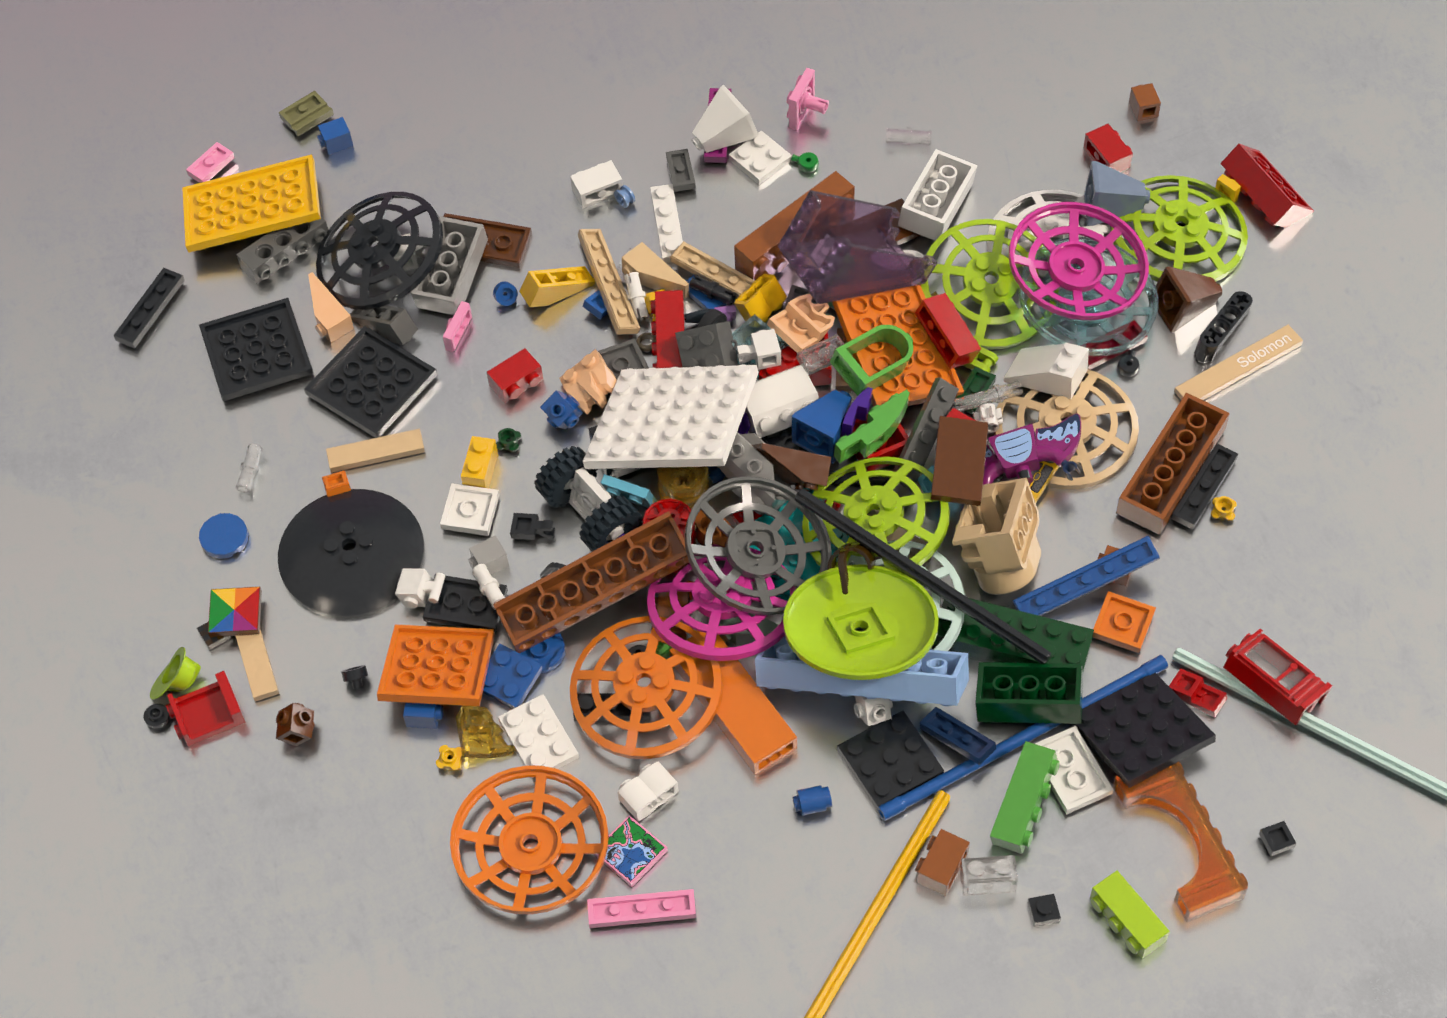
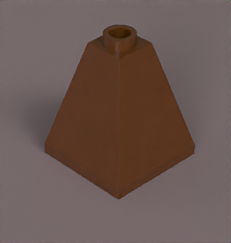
[1149,266,1222,333]

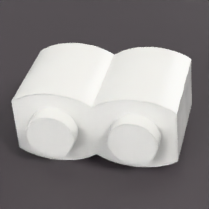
[618,762,679,821]

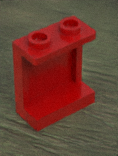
[166,671,246,746]

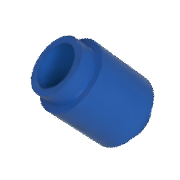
[792,785,832,816]

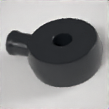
[1117,349,1140,377]

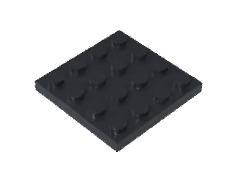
[199,298,314,401]
[304,326,438,438]
[1071,673,1216,788]

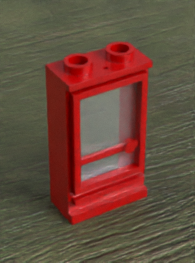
[1223,629,1332,725]

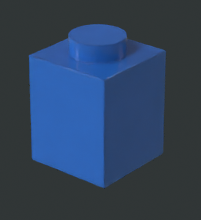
[317,117,353,155]
[403,703,443,729]

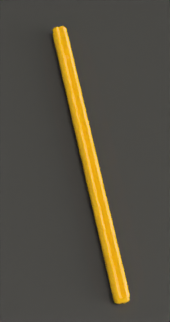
[804,790,950,1018]

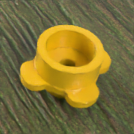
[1211,496,1237,521]
[436,745,464,771]

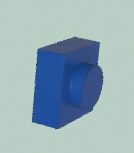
[582,290,608,319]

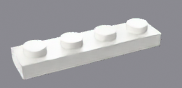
[650,184,683,263]

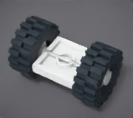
[534,446,643,552]

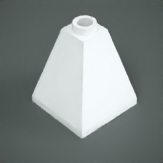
[692,85,759,153]

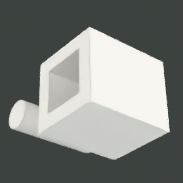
[395,568,445,609]

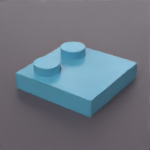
[601,474,657,508]

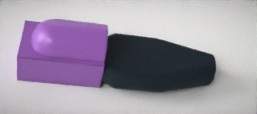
[684,305,736,323]

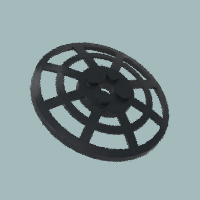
[316,192,443,310]

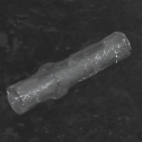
[952,380,1023,412]

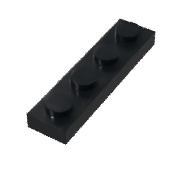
[114,267,185,348]
[1171,443,1238,530]

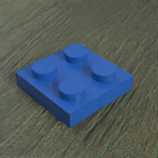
[483,643,544,708]

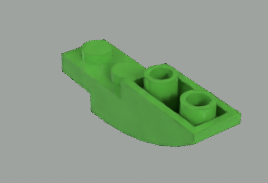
[834,389,910,463]

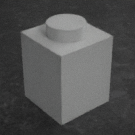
[468,535,509,575]

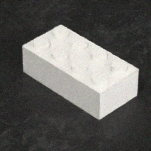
[898,149,977,241]

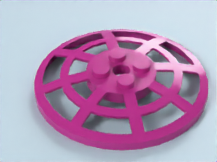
[1008,202,1149,320]
[647,545,797,661]

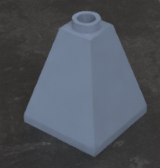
[1084,161,1150,226]

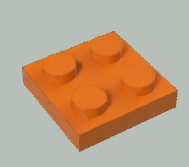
[1093,591,1156,653]

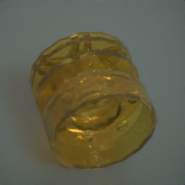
[657,466,709,509]

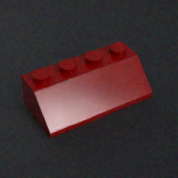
[1220,143,1314,228]

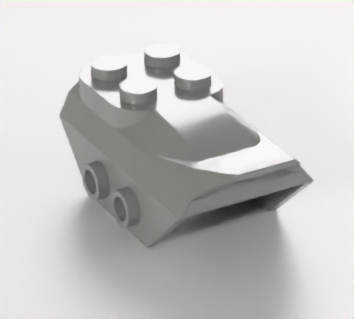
[718,432,791,515]

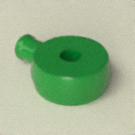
[791,152,819,173]

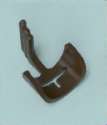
[828,542,876,595]

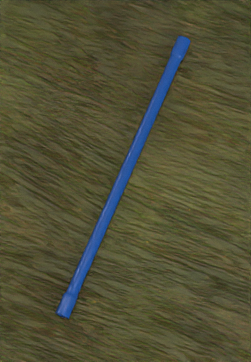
[877,655,1168,821]

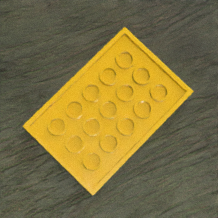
[182,154,321,253]

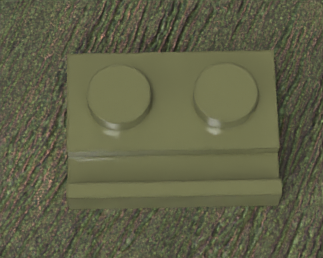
[279,90,334,136]

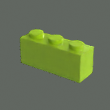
[1090,870,1170,959]

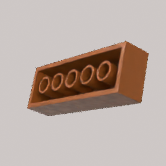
[734,171,855,280]
[1116,392,1230,535]

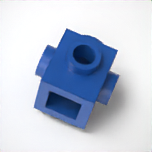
[540,390,583,430]

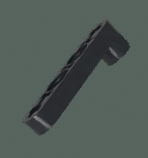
[1194,291,1253,363]

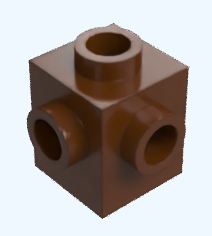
[276,703,315,746]

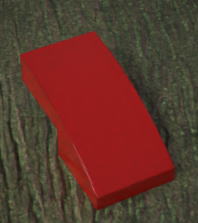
[1169,668,1227,718]

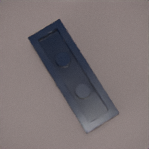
[919,707,996,765]

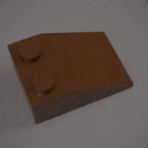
[752,443,831,492]

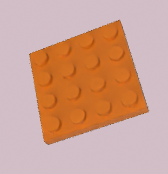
[377,624,495,706]

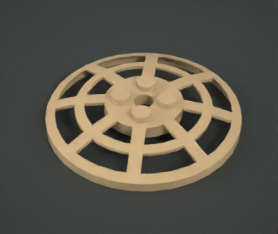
[995,370,1139,489]

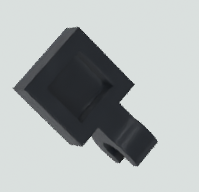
[510,513,555,540]

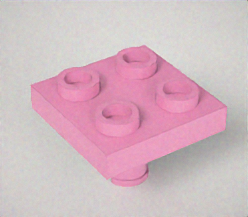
[786,68,829,131]

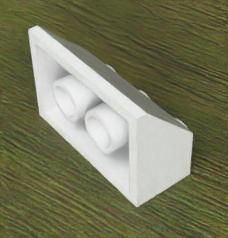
[744,364,819,438]

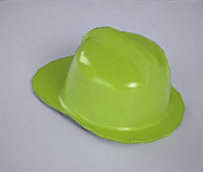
[150,647,201,700]

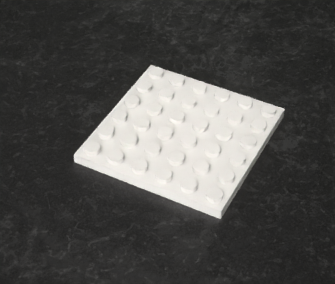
[583,364,759,469]

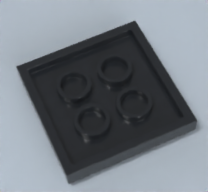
[837,710,944,811]

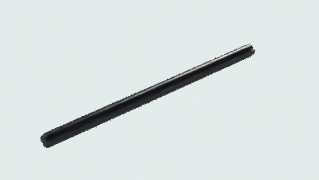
[795,489,1051,665]

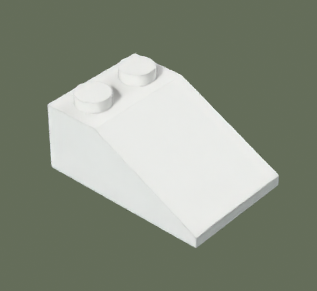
[1004,343,1089,399]

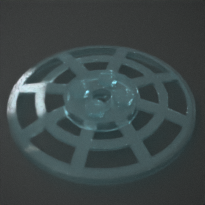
[1019,237,1158,356]

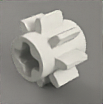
[973,403,1003,433]

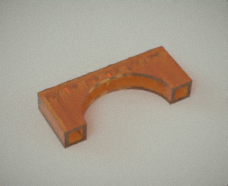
[1113,762,1248,922]

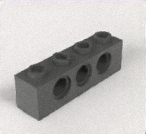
[236,217,328,284]

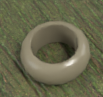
[636,333,656,352]

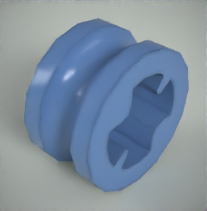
[614,185,636,208]

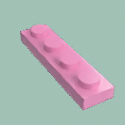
[587,889,696,928]

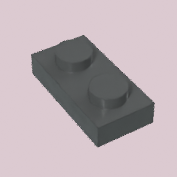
[666,149,696,192]

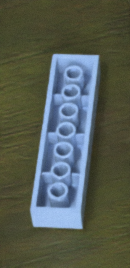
[755,636,969,706]

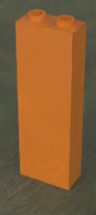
[669,630,797,775]

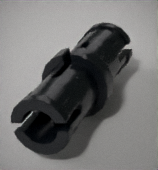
[689,274,737,306]

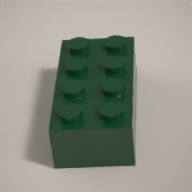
[975,662,1083,724]

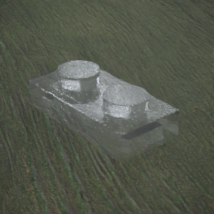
[796,334,844,375]

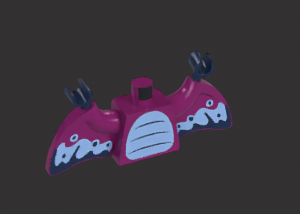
[983,414,1081,485]

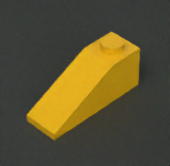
[519,266,596,307]

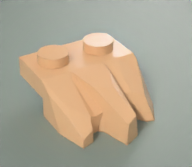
[767,293,835,355]
[559,349,617,415]

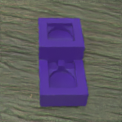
[841,387,873,437]

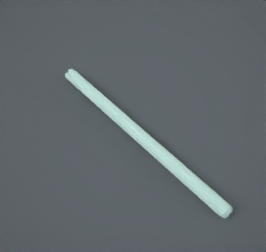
[1172,648,1447,800]

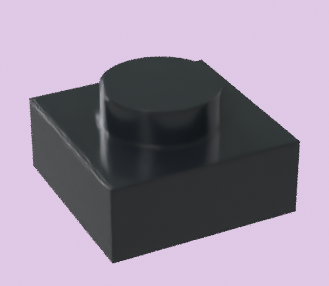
[1259,821,1296,856]
[1027,894,1061,927]

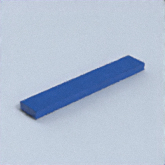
[1013,535,1160,616]

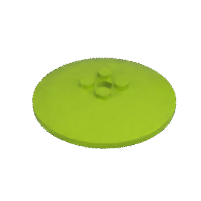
[783,564,938,680]

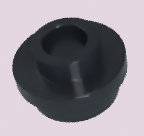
[143,704,170,729]

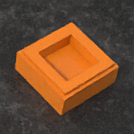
[322,470,351,497]

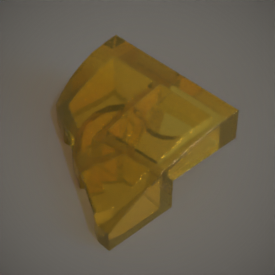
[456,706,515,758]

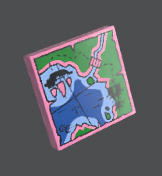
[594,815,668,887]

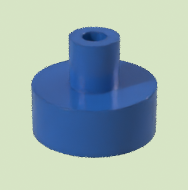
[493,281,518,306]

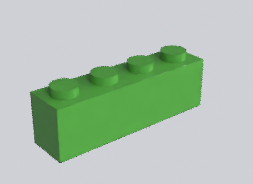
[990,741,1060,854]

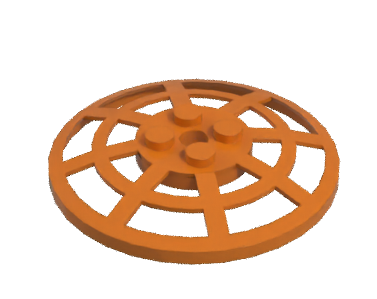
[570,616,723,759]
[450,766,609,914]

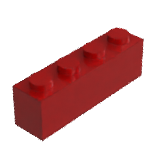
[651,290,685,368]

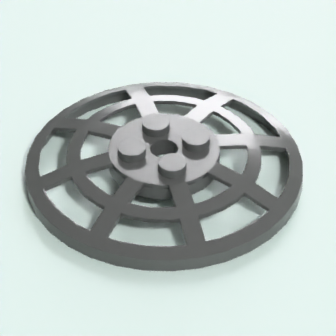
[684,476,832,615]

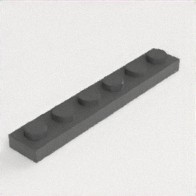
[889,377,959,509]

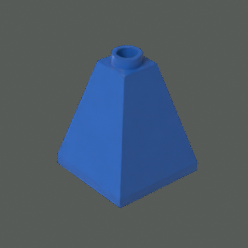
[792,390,852,464]

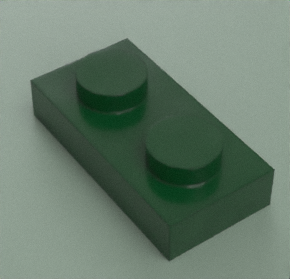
[953,367,996,415]

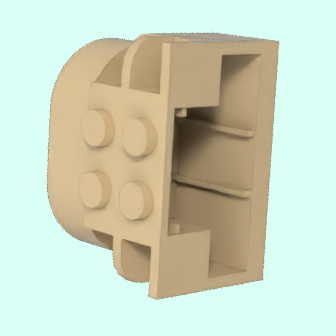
[952,478,1041,595]

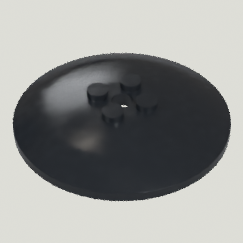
[278,489,425,619]

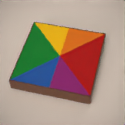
[208,586,262,637]

